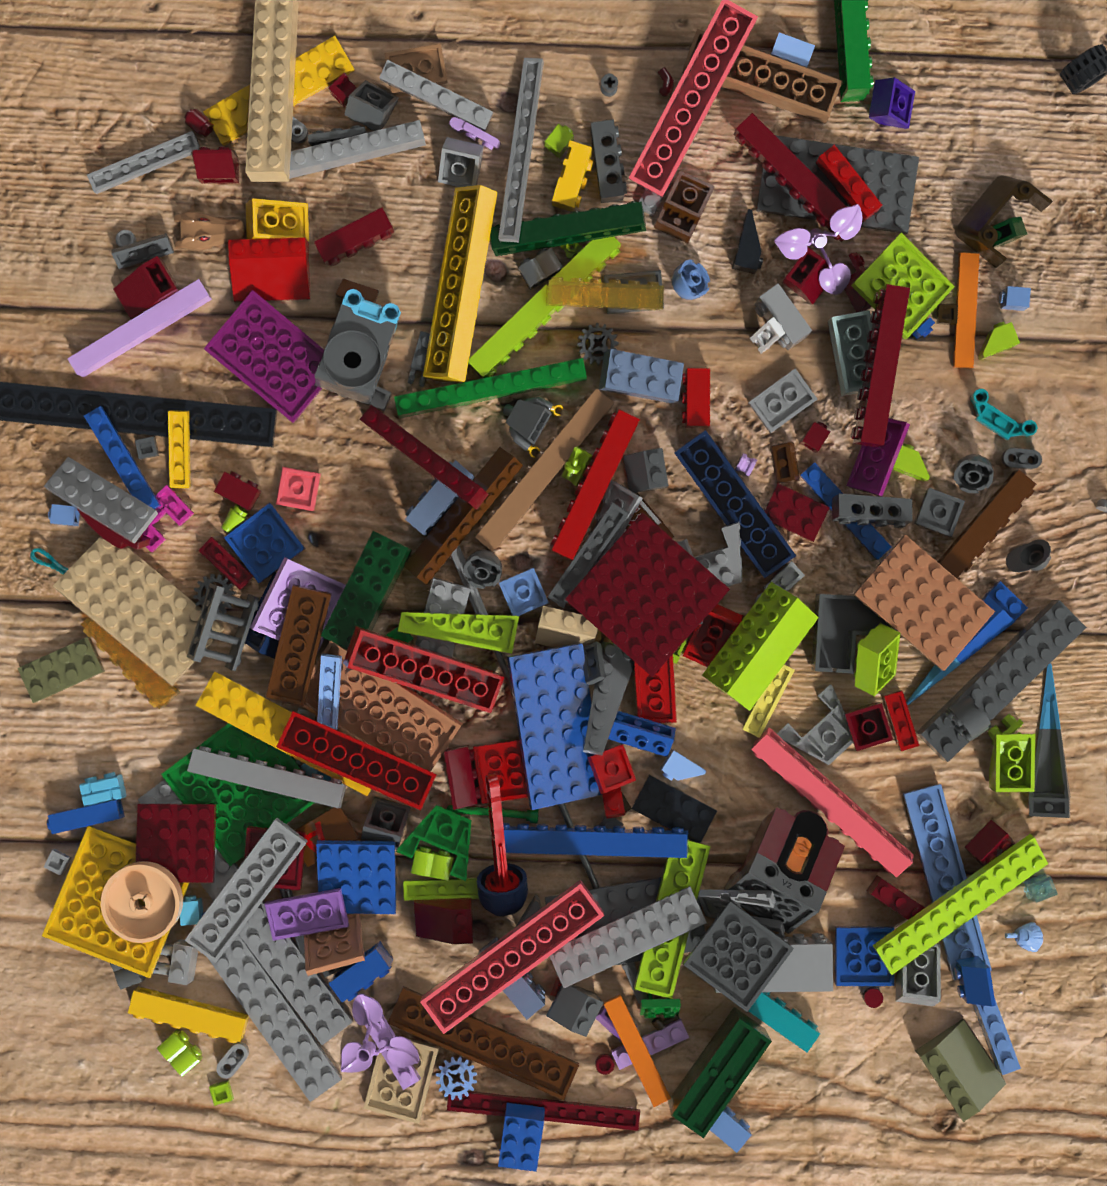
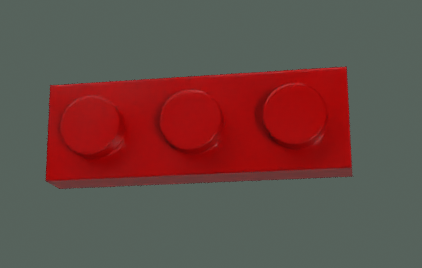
[883,690,919,751]

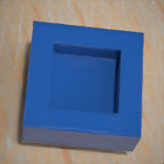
[912,317,935,339]

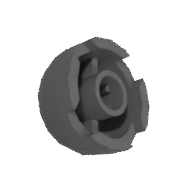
[954,454,994,494]
[463,550,502,589]

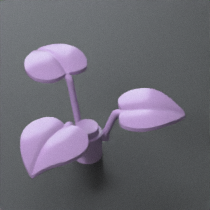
[774,204,862,295]
[341,994,419,1073]

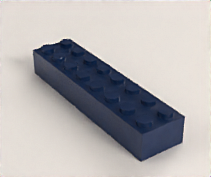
[674,430,796,578]

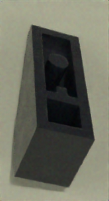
[732,209,763,274]

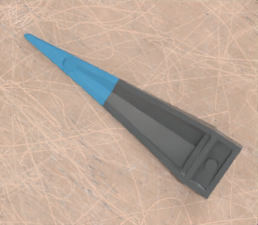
[1029,663,1071,818]

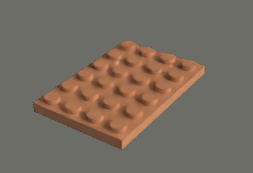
[853,535,995,671]

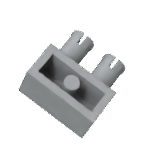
[153,939,198,985]

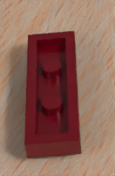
[198,537,254,590]

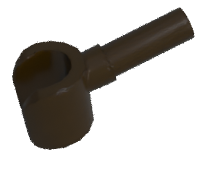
[651,1015,680,1030]

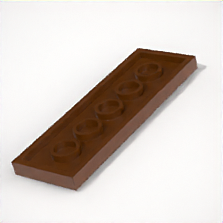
[266,584,332,706]

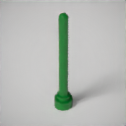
[447,805,539,824]

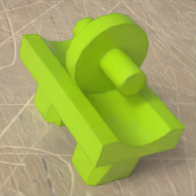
[561,446,592,486]
[987,714,1023,745]

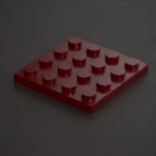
[136,804,216,883]

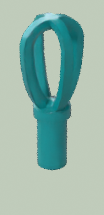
[30,548,68,575]

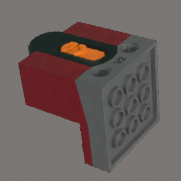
[724,807,845,934]

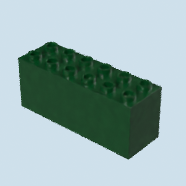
[321,531,412,649]
[668,1007,772,1139]

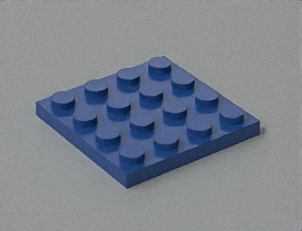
[316,840,396,914]

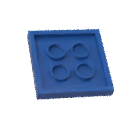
[224,503,306,583]
[835,926,894,986]

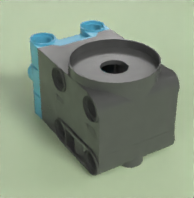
[314,289,401,405]

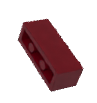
[866,875,925,920]

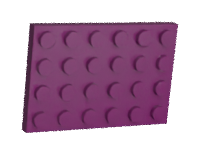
[204,290,324,423]

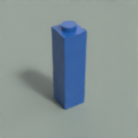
[47,799,125,834]

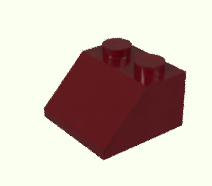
[844,702,894,751]

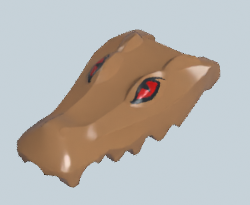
[174,212,244,251]

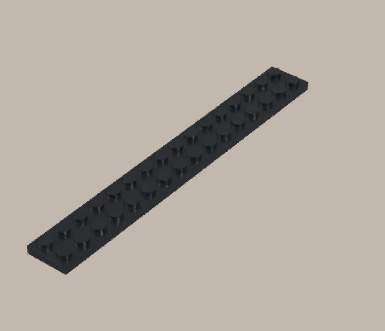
[0,382,277,448]

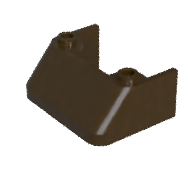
[955,175,1053,268]

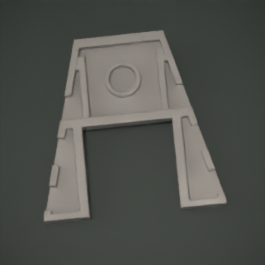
[698,889,785,937]

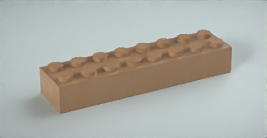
[682,29,842,124]

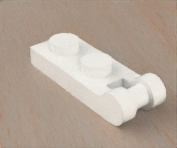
[750,317,785,354]

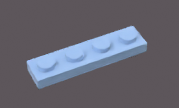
[317,653,342,730]

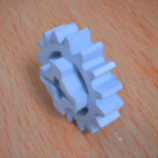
[436,1057,477,1100]

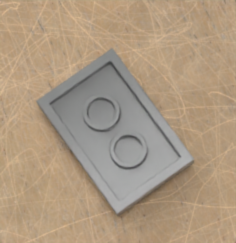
[748,369,817,434]

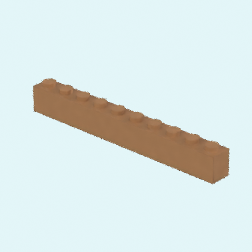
[475,388,614,553]

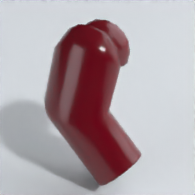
[658,67,674,97]

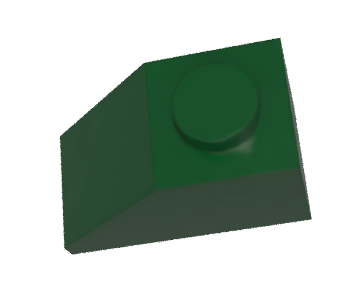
[992,217,1028,248]

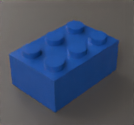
[328,941,394,1002]
[498,1103,545,1172]

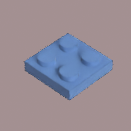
[499,568,549,616]

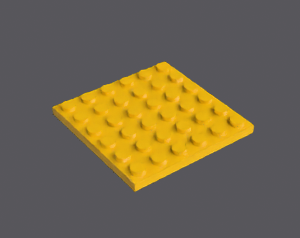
[42,826,189,978]

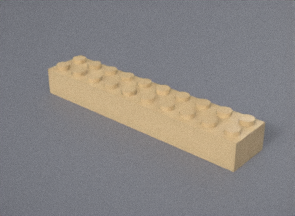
[245,0,299,182]

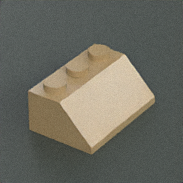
[535,606,598,648]

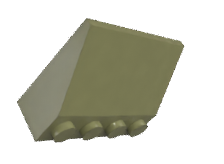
[915,1019,1006,1122]

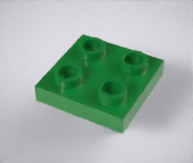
[640,993,681,1018]

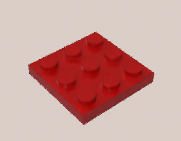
[473,739,528,804]

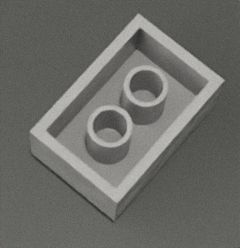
[754,283,812,350]

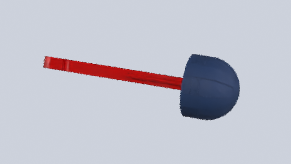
[477,773,528,917]

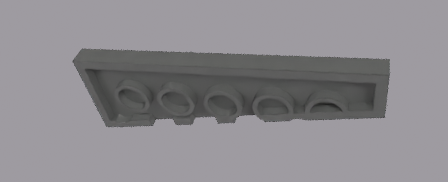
[583,641,634,755]

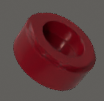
[863,987,883,1008]
[595,1054,615,1075]

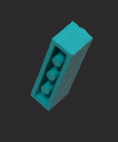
[748,992,820,1053]

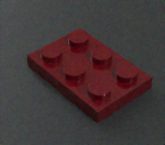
[764,483,830,542]

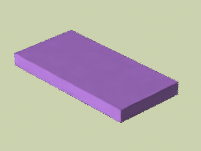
[265,888,349,941]

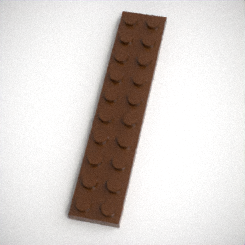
[388,986,579,1100]

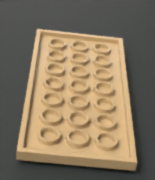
[53,537,224,686]

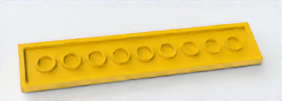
[195,671,371,796]

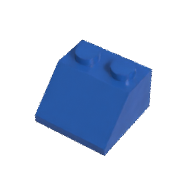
[954,956,996,1006]

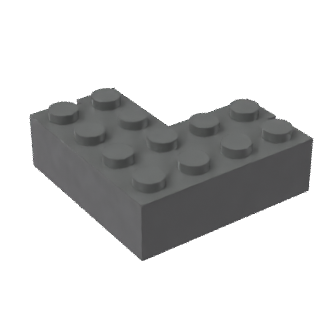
[811,594,893,674]

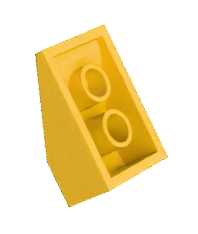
[245,198,309,242]

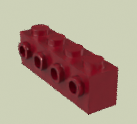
[314,207,394,266]

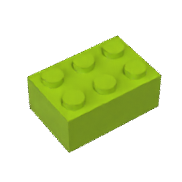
[854,623,900,696]

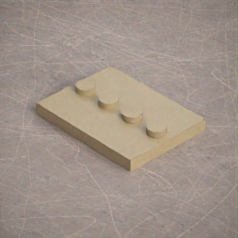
[363,1035,439,1124]

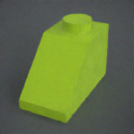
[978,321,1020,360]
[893,444,930,482]

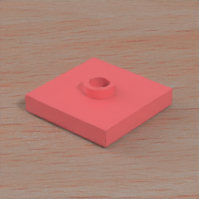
[276,467,321,511]

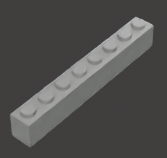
[289,120,426,179]
[187,746,347,808]

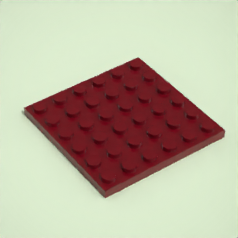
[565,512,730,677]

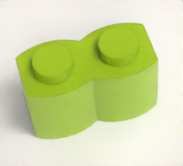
[411,846,454,880]
[157,1029,203,1077]

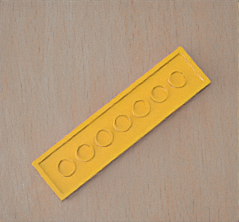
[203,36,355,146]

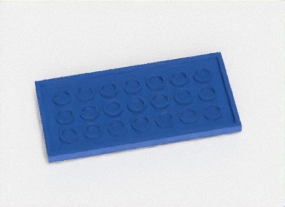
[507,643,602,810]

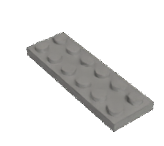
[44,457,158,544]

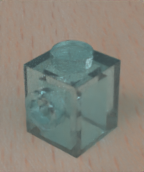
[1024,873,1058,903]

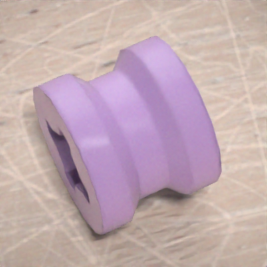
[735,453,757,477]

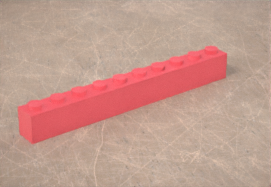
[751,728,914,877]

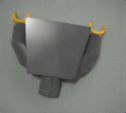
[503,397,564,458]

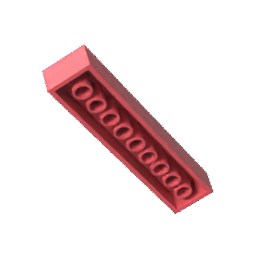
[629,0,758,198]
[420,880,604,1034]

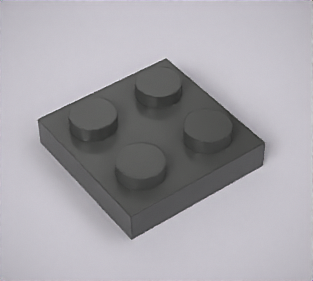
[914,488,965,537]

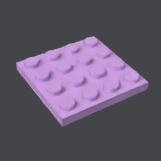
[250,557,346,653]

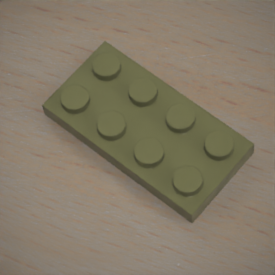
[17,637,105,703]

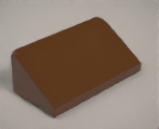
[336,279,379,303]
[771,442,800,483]

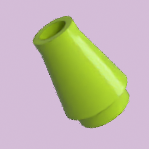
[221,504,248,533]

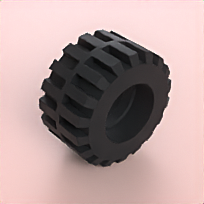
[1060,44,1107,94]

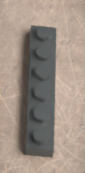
[548,502,629,608]

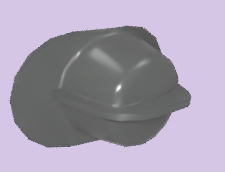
[1006,539,1051,573]

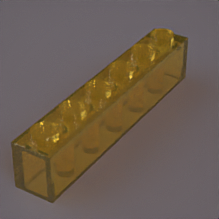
[546,277,664,311]
[81,617,181,709]

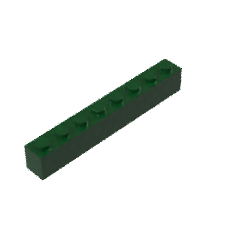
[490,201,646,256]

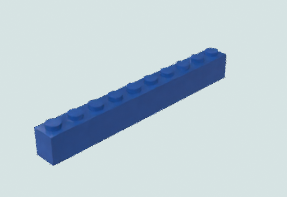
[503,823,688,858]

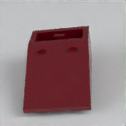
[113,256,180,320]

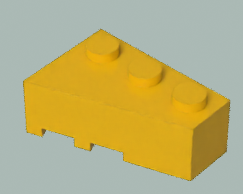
[552,140,594,212]

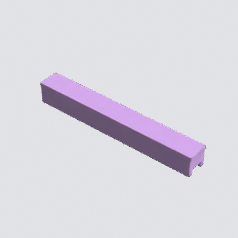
[67,279,212,377]

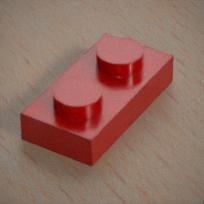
[602,787,625,819]

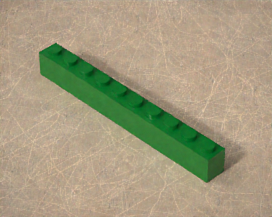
[394,358,587,418]

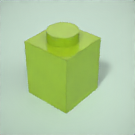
[545,124,574,159]

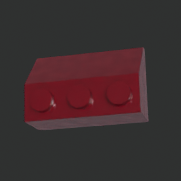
[444,745,481,810]

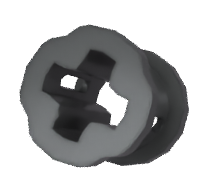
[601,73,618,97]

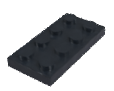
[632,774,717,843]

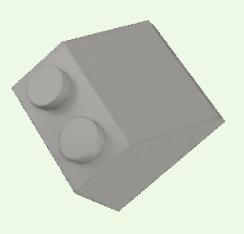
[438,137,484,187]

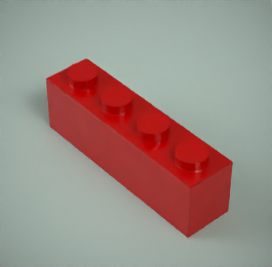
[816,144,882,222]

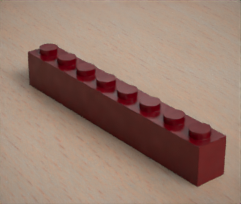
[734,113,846,243]
[359,404,489,510]

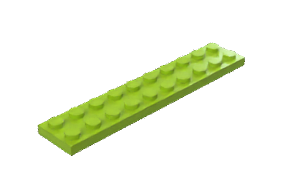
[872,834,1048,975]

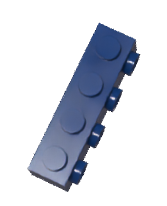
[608,711,676,757]

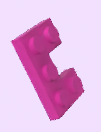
[143,485,194,552]

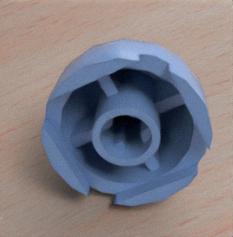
[671,259,710,300]

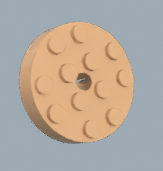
[101,861,183,943]

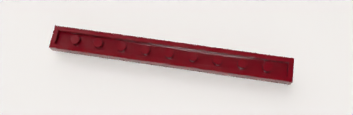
[447,1089,640,1131]

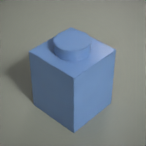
[999,286,1031,311]
[48,504,80,527]

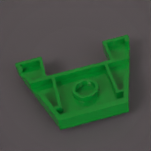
[396,805,472,881]

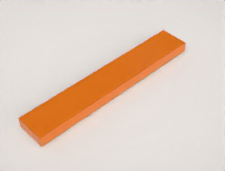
[953,253,980,369]
[603,994,671,1107]

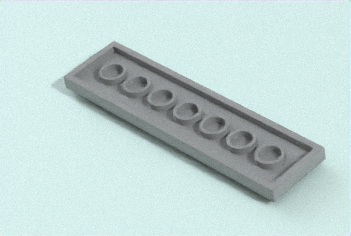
[185,818,308,963]
[550,886,706,988]

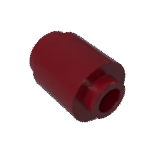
[184,108,214,137]

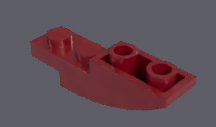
[77,509,151,550]

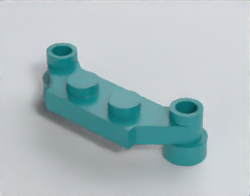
[970,389,1038,440]

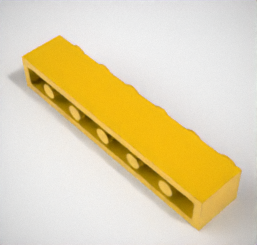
[128,986,249,1043]

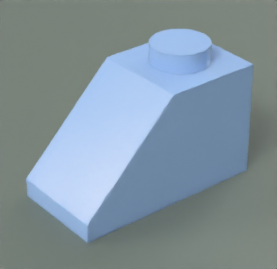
[660,749,706,781]

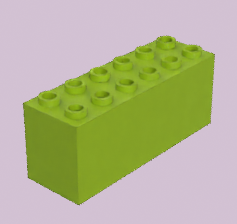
[702,582,819,711]

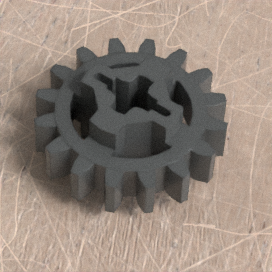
[577,323,619,366]
[193,574,237,613]

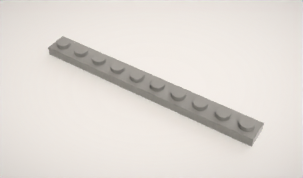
[498,58,544,243]

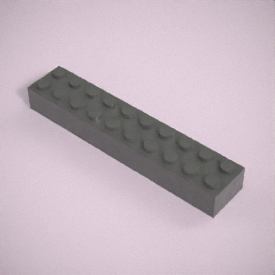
[916,600,1087,762]

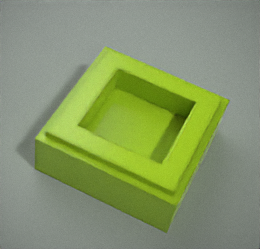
[209,1080,234,1106]

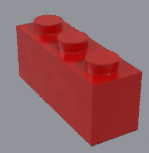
[682,368,710,428]

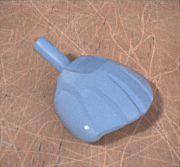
[1005,922,1043,952]

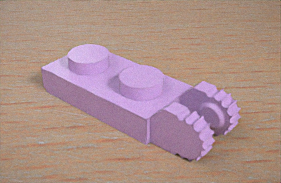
[450,117,501,150]

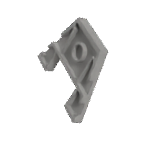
[677,522,742,587]
[777,684,853,765]

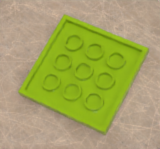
[851,232,955,340]

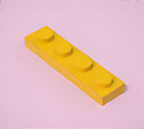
[168,410,191,489]

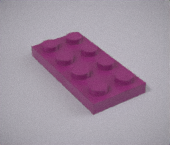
[846,418,910,496]

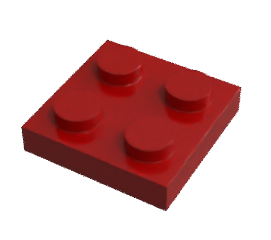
[587,744,636,794]

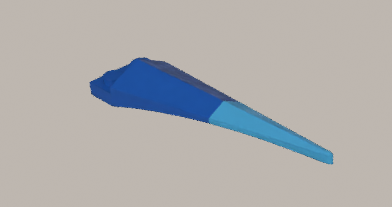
[906,581,1028,705]

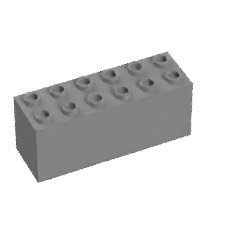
[713,933,833,993]

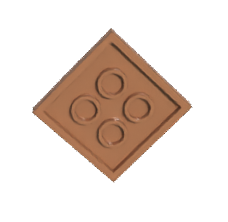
[304,913,365,976]

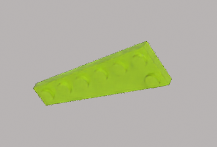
[397,612,519,654]

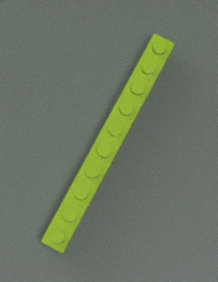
[468,237,621,378]

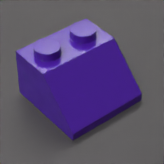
[869,77,915,129]

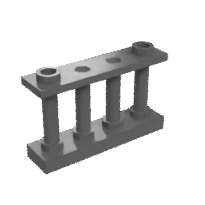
[187,583,259,671]

